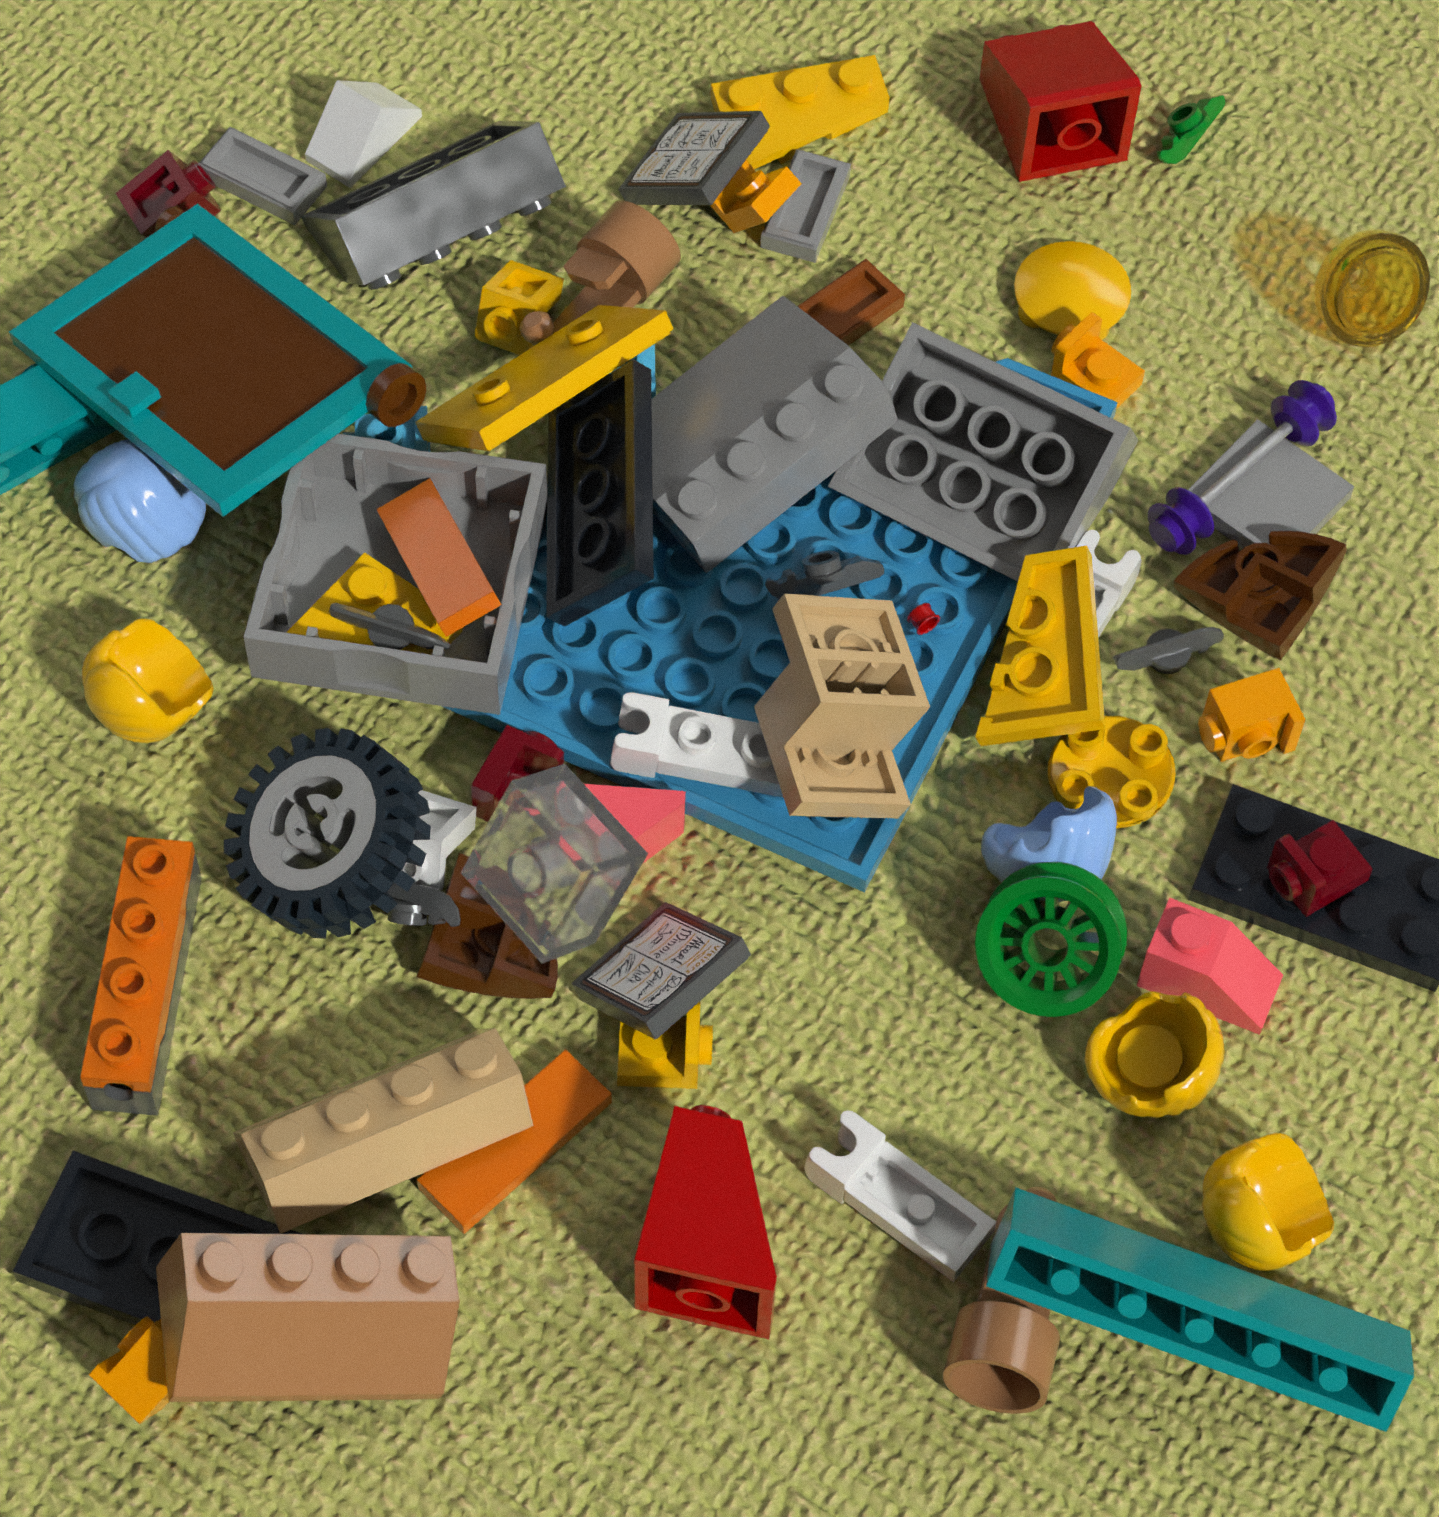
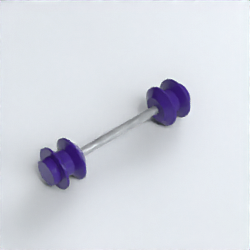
[1148,380,1337,555]

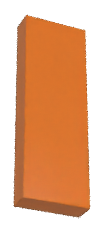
[376,478,502,637]
[417,1049,612,1234]

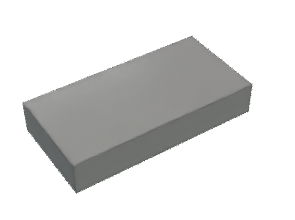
[199,127,327,225]
[760,149,851,263]

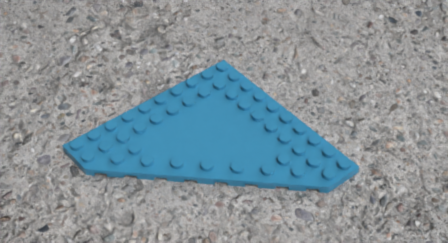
[441,358,1118,893]

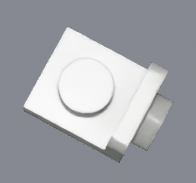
[402,790,476,890]

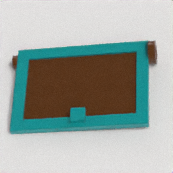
[9,204,426,517]

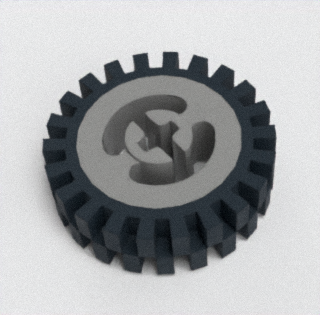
[224,728,431,939]

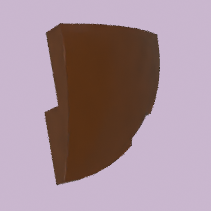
[1173,531,1347,661]
[416,853,558,999]

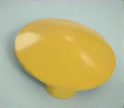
[1014,241,1131,340]
[1048,716,1176,829]

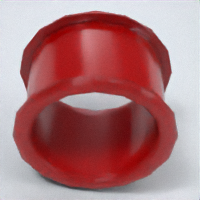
[907,603,940,635]

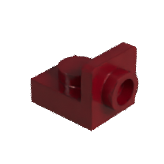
[115,150,221,238]
[471,725,564,825]
[1267,820,1373,917]

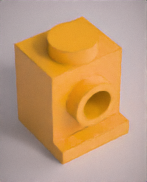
[1198,668,1306,762]
[89,1316,169,1424]

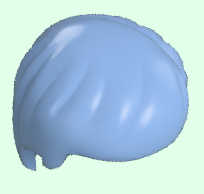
[74,439,206,563]
[981,786,1117,902]

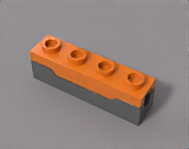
[80,836,202,1116]

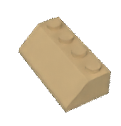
[233,1028,534,1234]

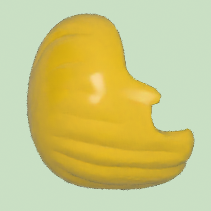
[82,618,213,743]
[1085,991,1225,1118]
[1202,1133,1334,1271]

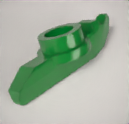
[1156,95,1225,164]

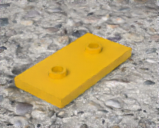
[415,305,674,451]

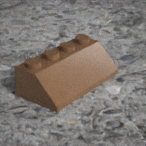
[156,1233,460,1402]

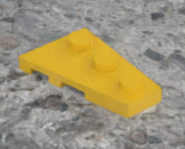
[711,55,890,169]
[975,546,1105,746]

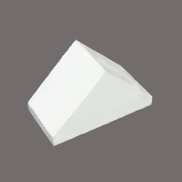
[305,80,422,188]

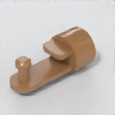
[519,201,681,348]
[943,1187,1060,1414]

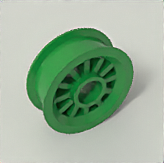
[975,862,1127,1017]

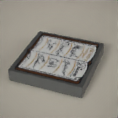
[618,111,770,205]
[571,902,751,1039]

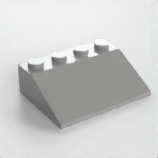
[652,296,898,574]
[828,322,1138,582]

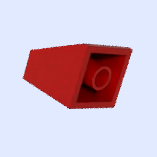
[979,21,1142,182]
[634,1105,777,1340]

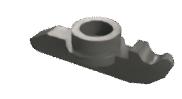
[765,551,884,599]
[329,603,451,650]
[1112,627,1224,674]
[387,883,461,927]

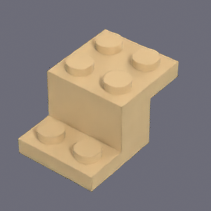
[754,594,930,819]

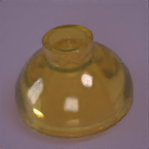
[1314,229,1430,347]

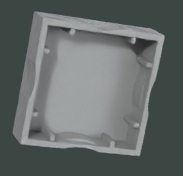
[243,433,547,715]

